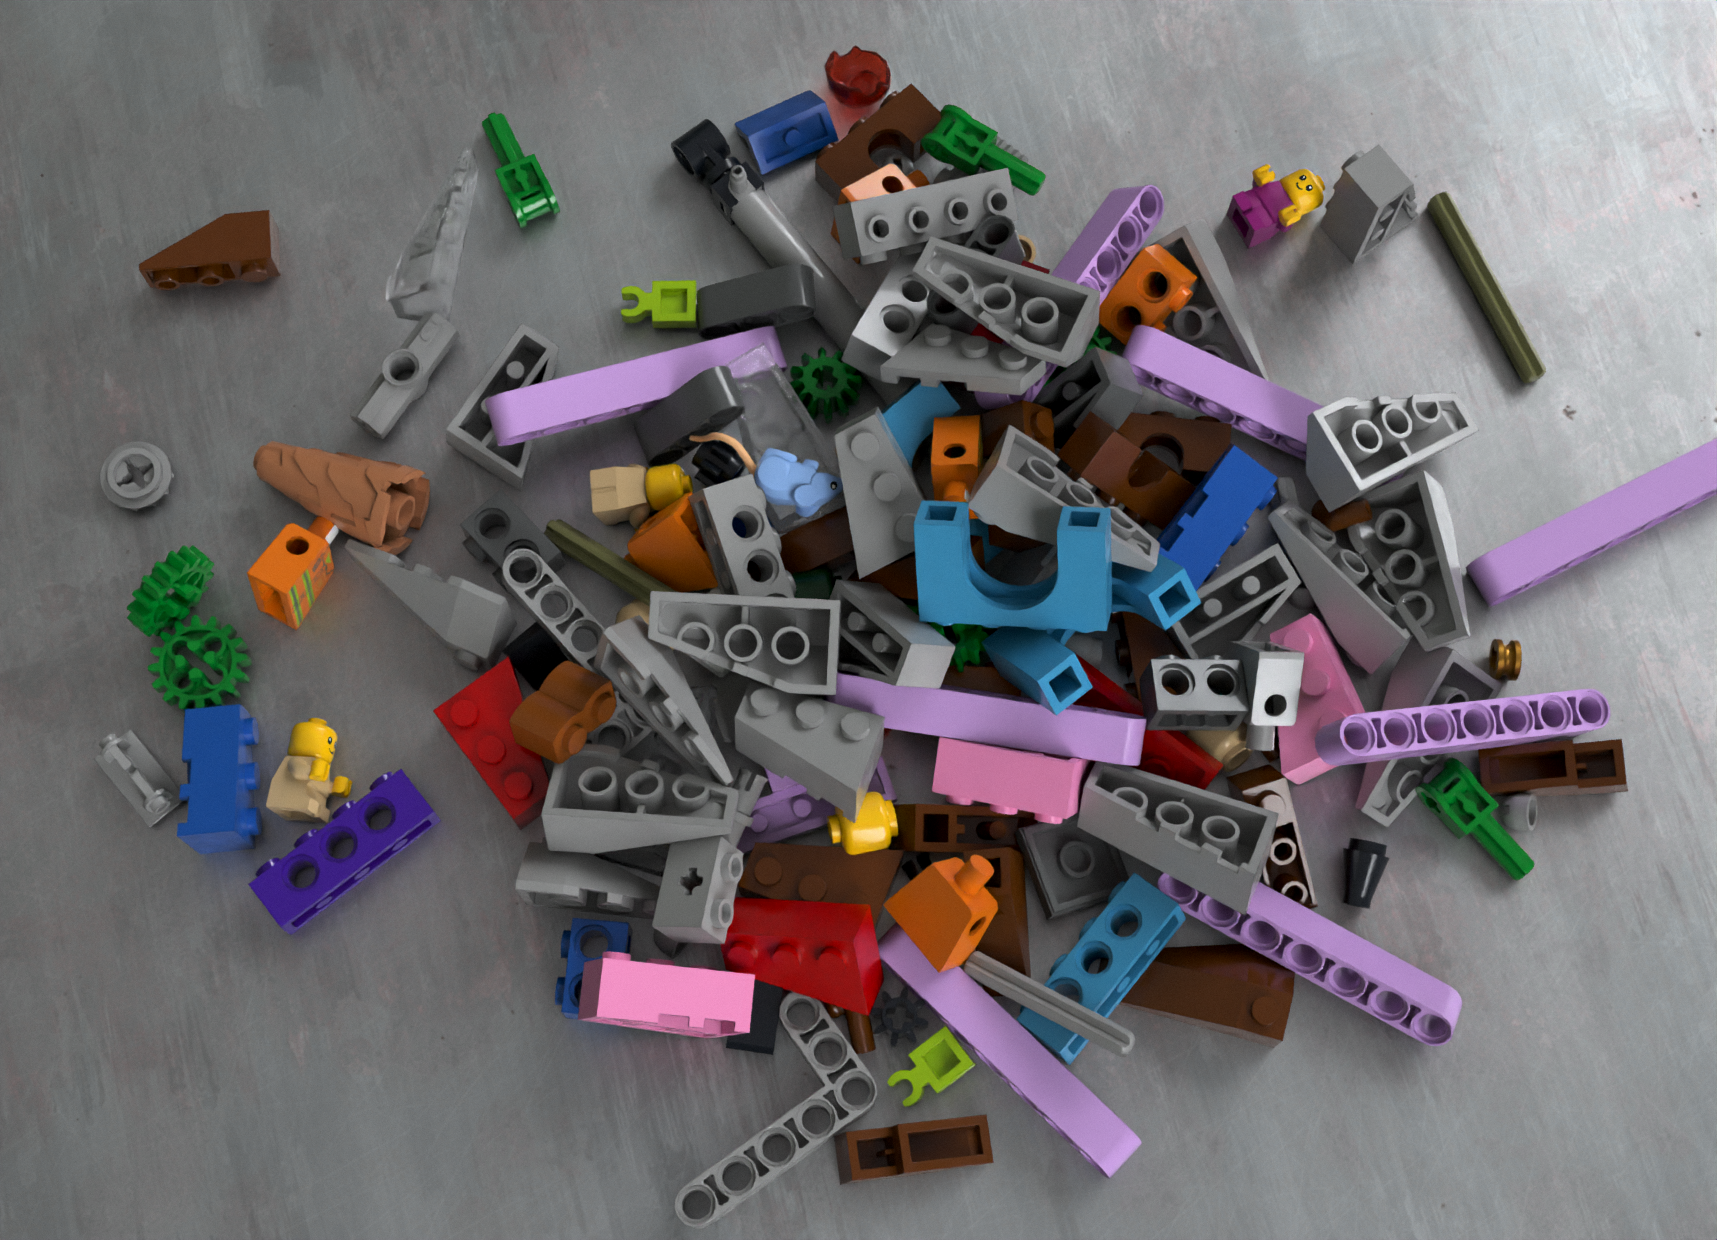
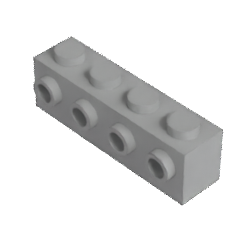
[832,168,1019,265]

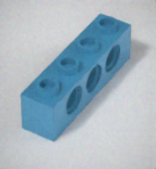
[1016,872,1186,1066]

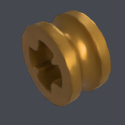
[1489,639,1522,681]

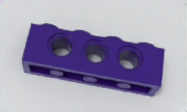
[248,769,441,935]

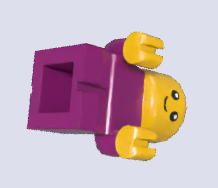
[1226,164,1325,249]

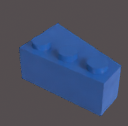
[1156,443,1278,591]
[177,704,262,854]

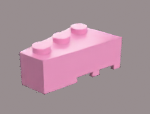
[1270,613,1366,785]
[931,736,1096,824]
[578,952,755,1039]

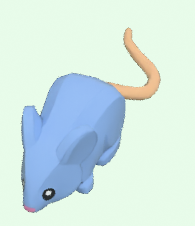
[689,432,843,517]

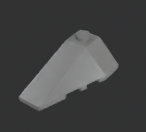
[1120,219,1269,381]
[1344,470,1471,652]
[1268,500,1413,675]

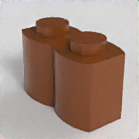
[509,660,617,764]

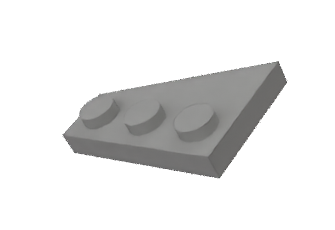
[880,323,1046,396]

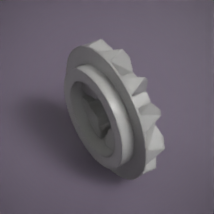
[100,441,174,512]

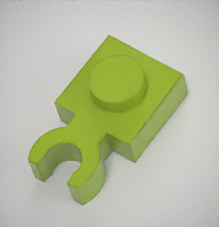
[621,280,697,328]
[887,1026,977,1107]

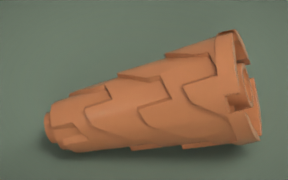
[253,441,430,555]

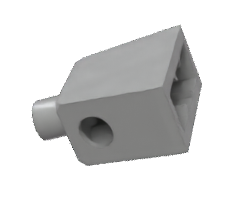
[1228,641,1304,751]

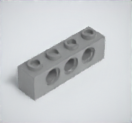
[841,238,968,385]
[688,474,796,598]

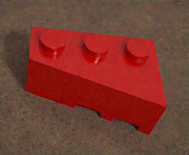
[433,656,550,830]
[720,897,884,1016]

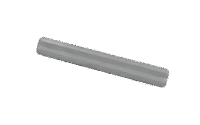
[964,951,1136,1057]

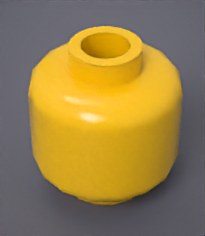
[827,791,898,855]

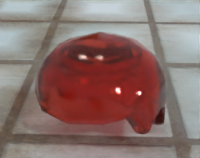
[824,46,892,109]

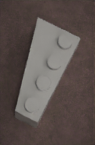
[1077,761,1279,915]

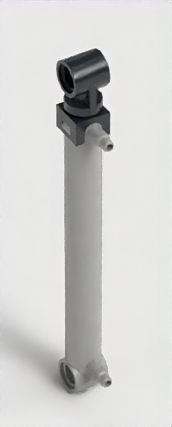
[671,119,988,464]

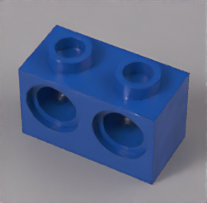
[555,918,633,1019]

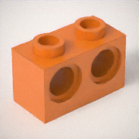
[1099,244,1198,346]

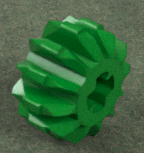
[787,346,863,425]

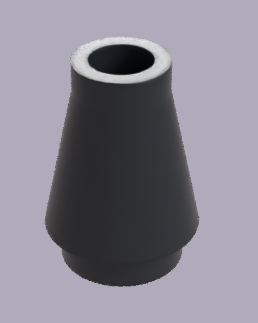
[1342,838,1390,909]

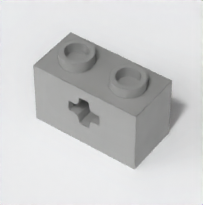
[652,836,744,944]

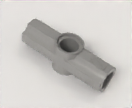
[350,311,460,440]

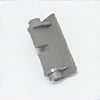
[94,729,182,827]

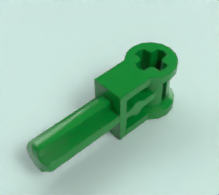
[921,104,1046,196]
[482,112,560,229]
[1416,757,1535,881]

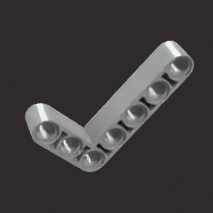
[501,548,654,757]
[674,992,877,1229]

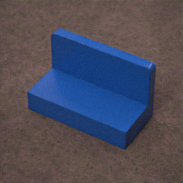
[734,90,839,175]

